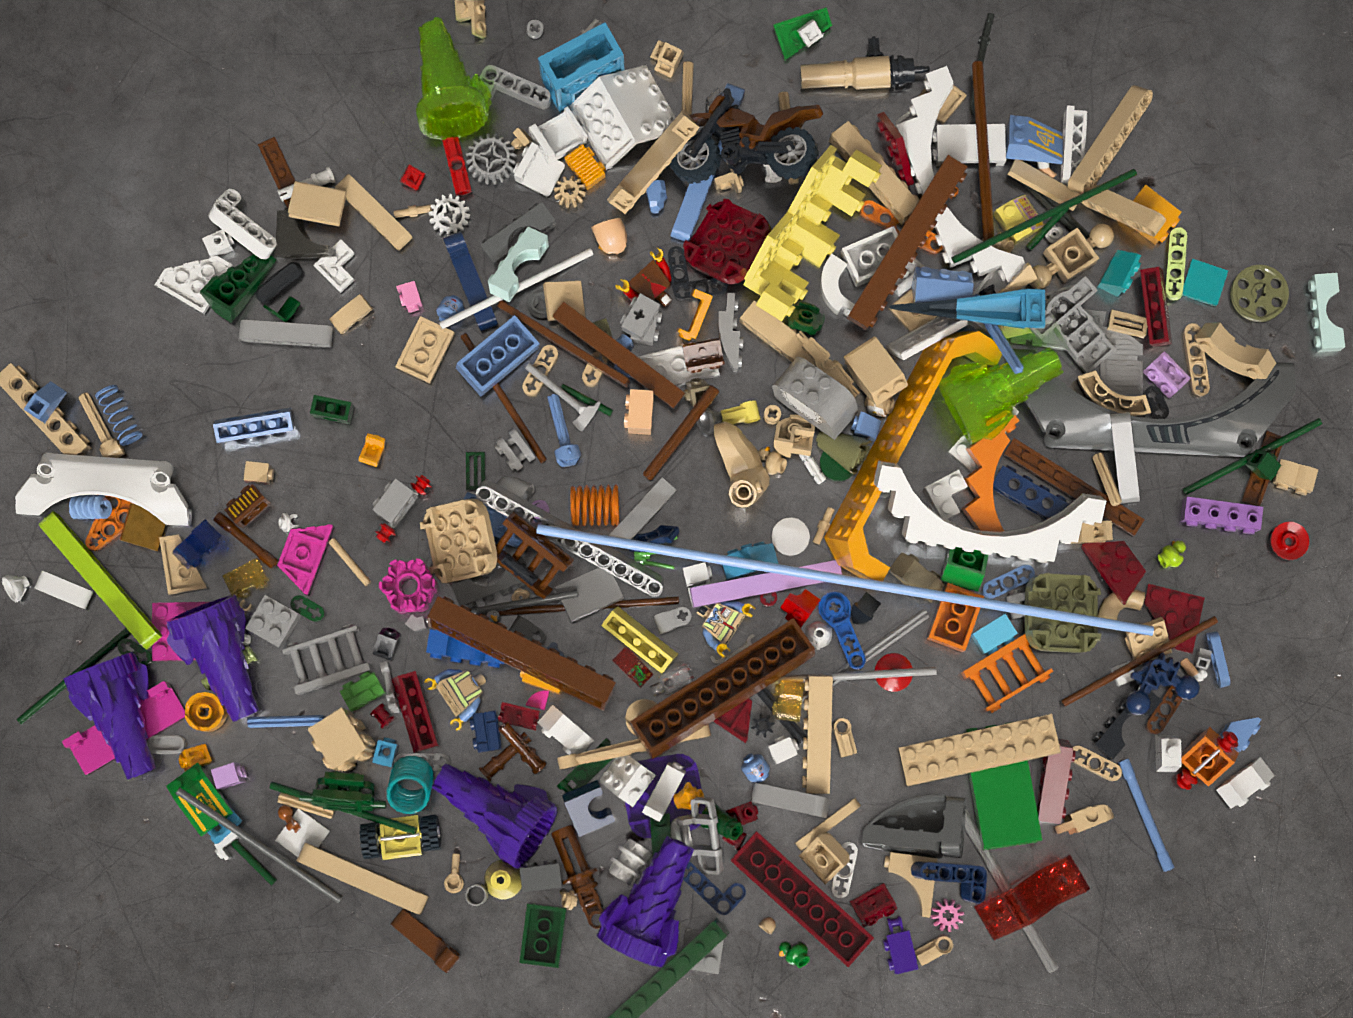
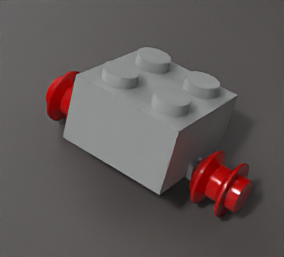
[372,475,431,543]

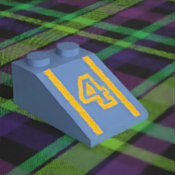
[1006,115,1063,164]

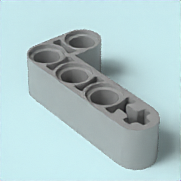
[474,65,551,109]
[750,783,831,818]

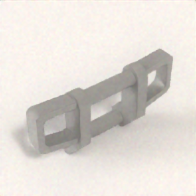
[677,797,723,875]

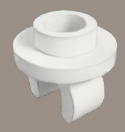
[278,513,299,532]

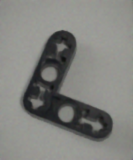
[668,246,728,301]

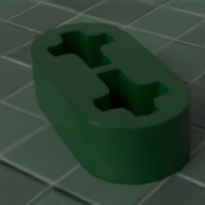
[290,595,325,622]
[118,638,152,666]

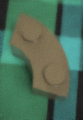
[889,552,944,603]

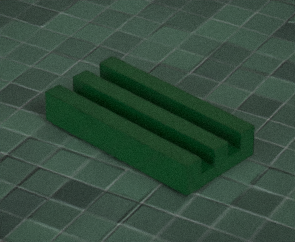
[466,452,486,491]

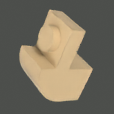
[1071,521,1113,544]

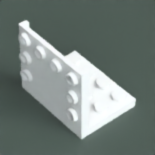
[569,65,676,170]

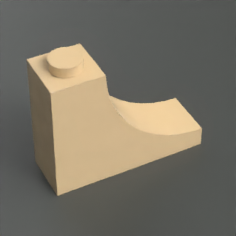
[884,852,937,918]

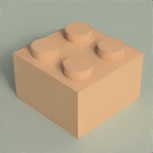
[624,389,654,435]

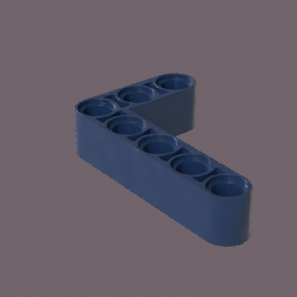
[443,231,498,331]

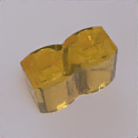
[772,680,804,722]

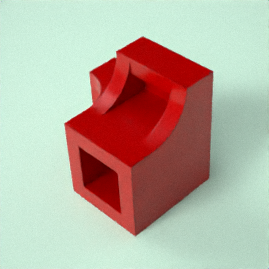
[780,589,821,628]

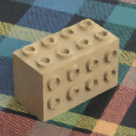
[308,708,376,772]

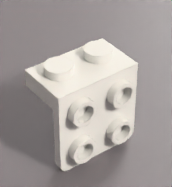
[513,143,565,197]
[600,755,656,807]

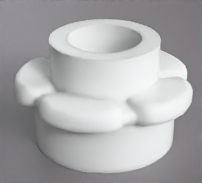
[1045,225,1063,244]

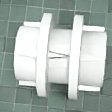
[609,839,652,886]

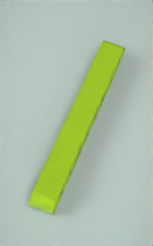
[39,511,162,650]

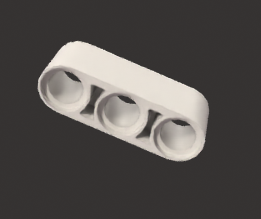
[34,571,93,609]

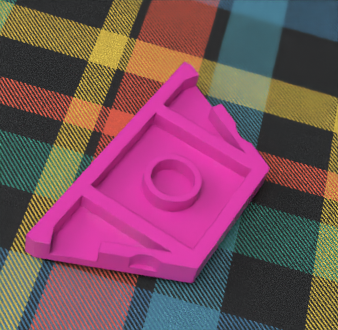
[277,524,334,595]

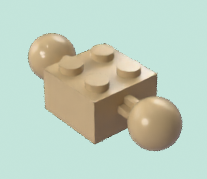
[1029,224,1114,289]

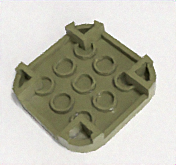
[1025,573,1102,653]

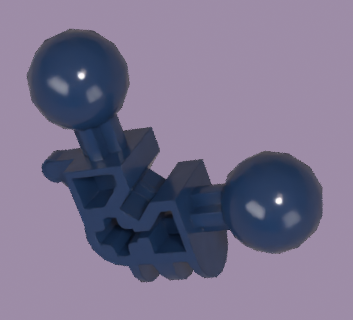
[1126,653,1200,715]

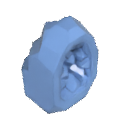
[646,180,667,213]

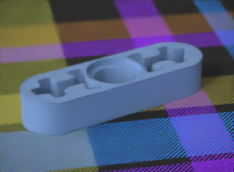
[982,565,1035,599]
[1206,631,1230,688]

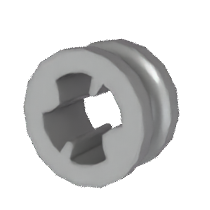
[527,20,543,39]

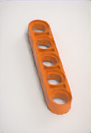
[860,200,943,254]

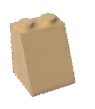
[843,336,908,406]

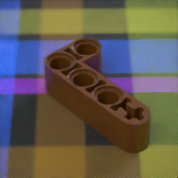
[390,908,462,973]

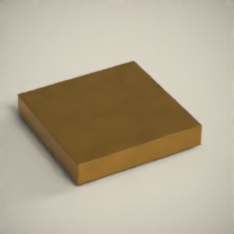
[120,503,165,551]

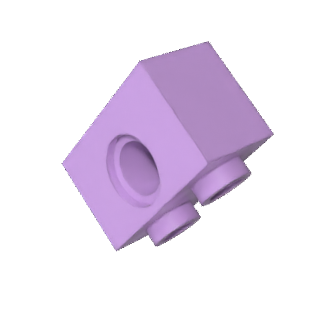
[211,763,247,789]

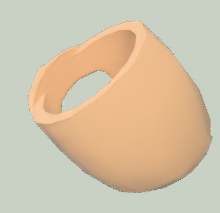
[591,218,627,254]

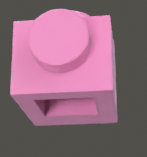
[396,281,422,313]

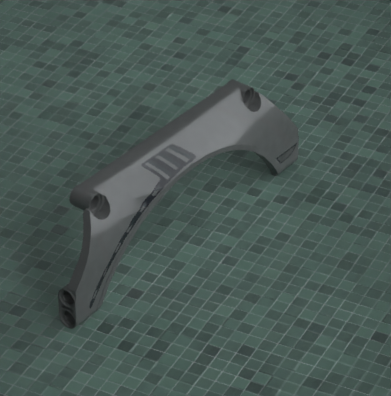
[1007,349,1296,457]

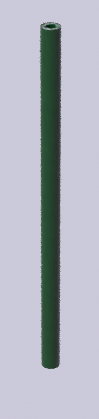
[1182,418,1322,495]
[16,628,131,725]
[269,781,417,835]

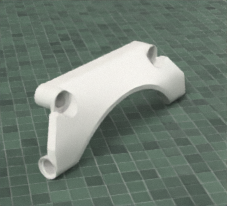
[15,453,192,526]

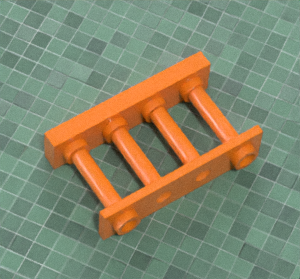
[961,634,1053,713]

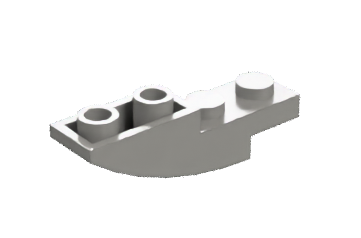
[718,293,744,372]

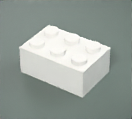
[840,226,909,287]

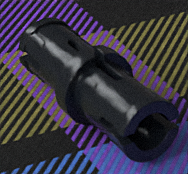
[501,553,539,587]

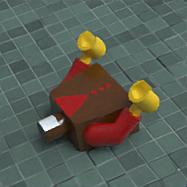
[615,247,673,307]

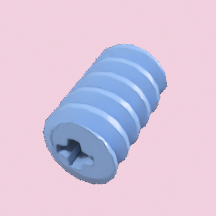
[69,495,112,519]

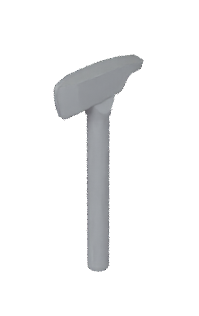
[525,363,601,432]

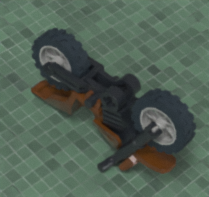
[670,88,823,184]

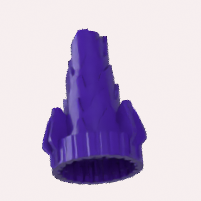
[166,594,259,721]
[63,652,156,780]
[432,763,557,869]
[597,836,694,967]

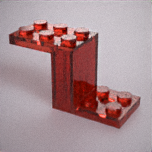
[974,854,1090,941]

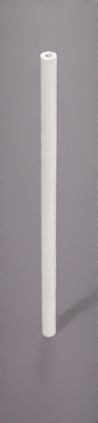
[439,248,593,329]

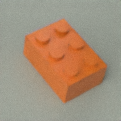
[926,583,984,652]

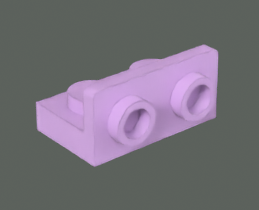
[1143,351,1191,398]

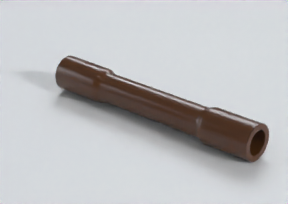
[213,512,279,569]

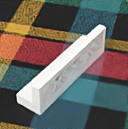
[1060,106,1087,184]

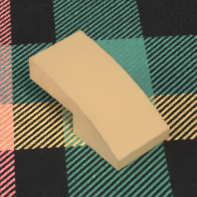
[329,294,373,334]

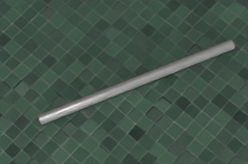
[781,667,937,684]

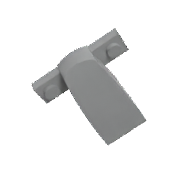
[1029,276,1116,374]

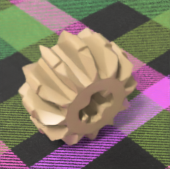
[554,176,586,208]

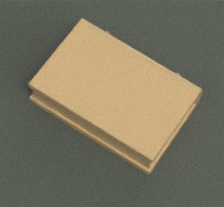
[288,181,346,226]

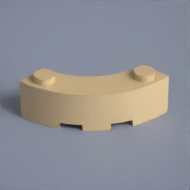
[1195,322,1276,379]
[1077,370,1151,417]

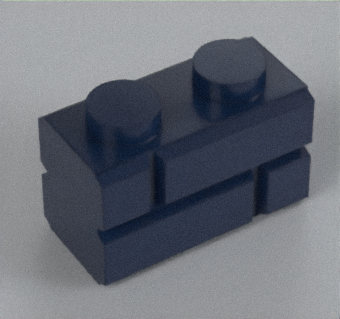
[470,711,502,753]

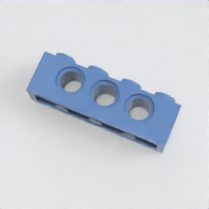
[213,407,294,443]

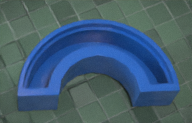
[426,629,504,668]

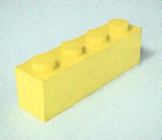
[601,607,678,673]

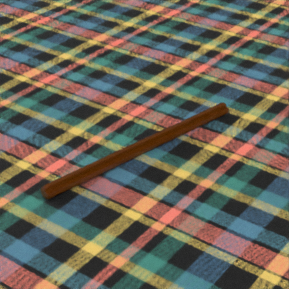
[972,61,994,241]

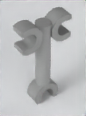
[380,661,400,714]

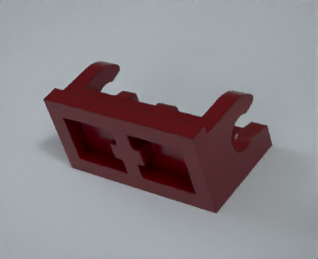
[498,702,541,731]

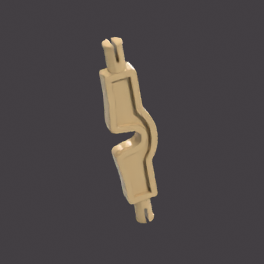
[796,331,860,398]

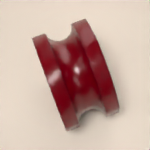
[760,592,777,607]

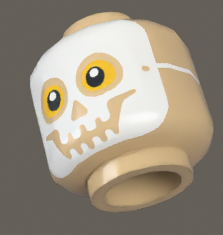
[865,396,894,417]

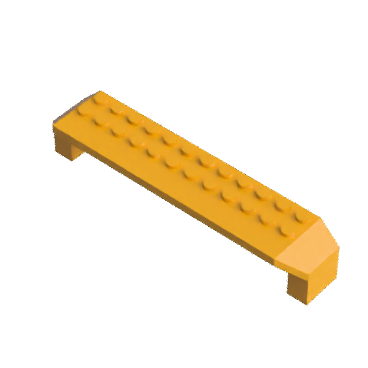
[824,331,1003,581]

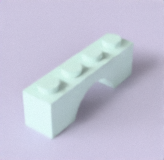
[488,227,549,302]
[1308,273,1345,352]

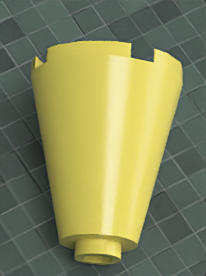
[484,860,522,899]

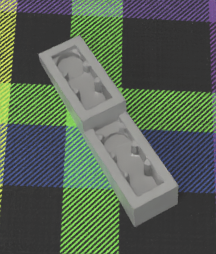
[609,477,676,549]

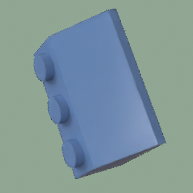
[911,267,973,303]

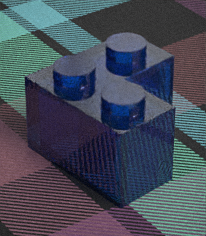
[172,519,221,569]

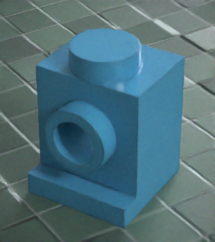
[372,737,398,768]

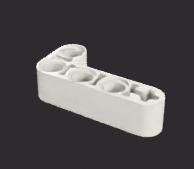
[208,189,277,259]

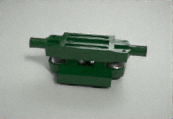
[299,771,386,813]

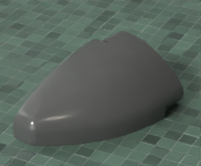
[862,794,966,859]

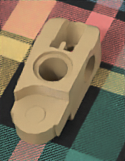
[1054,804,1114,835]

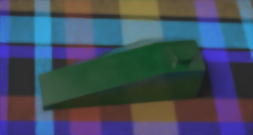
[200,254,277,323]

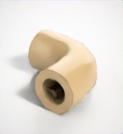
[1098,589,1145,620]

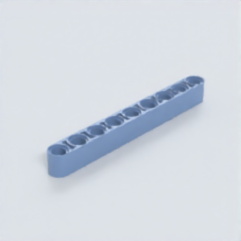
[671,83,745,242]

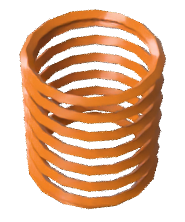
[570,484,619,527]

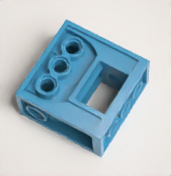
[538,22,625,113]

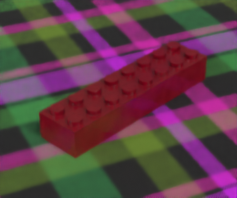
[730,831,874,967]

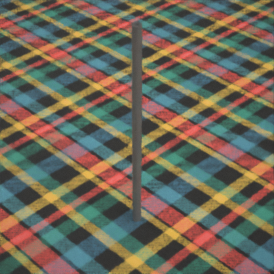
[175,787,342,903]

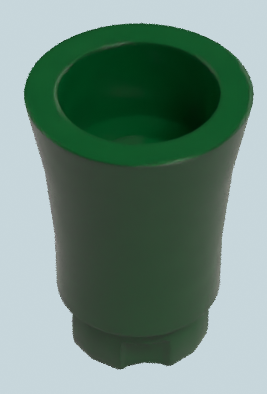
[700,803,743,840]

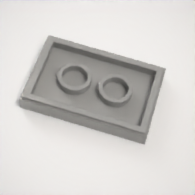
[555,568,624,622]

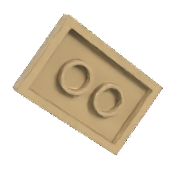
[395,316,455,384]

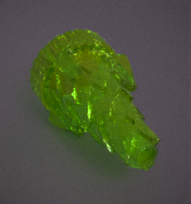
[416,17,492,140]
[938,347,1064,445]

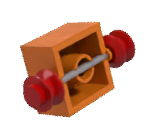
[1176,727,1239,790]

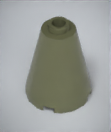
[816,431,871,475]

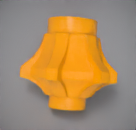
[673,782,704,810]

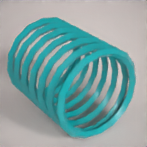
[386,756,434,814]

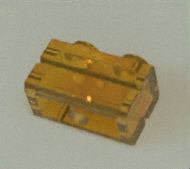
[222,558,269,598]

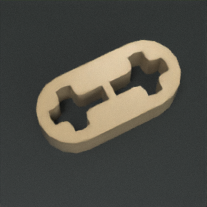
[582,352,607,387]

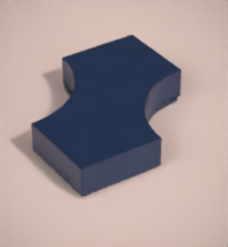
[629,525,680,553]

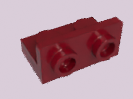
[850,883,897,927]

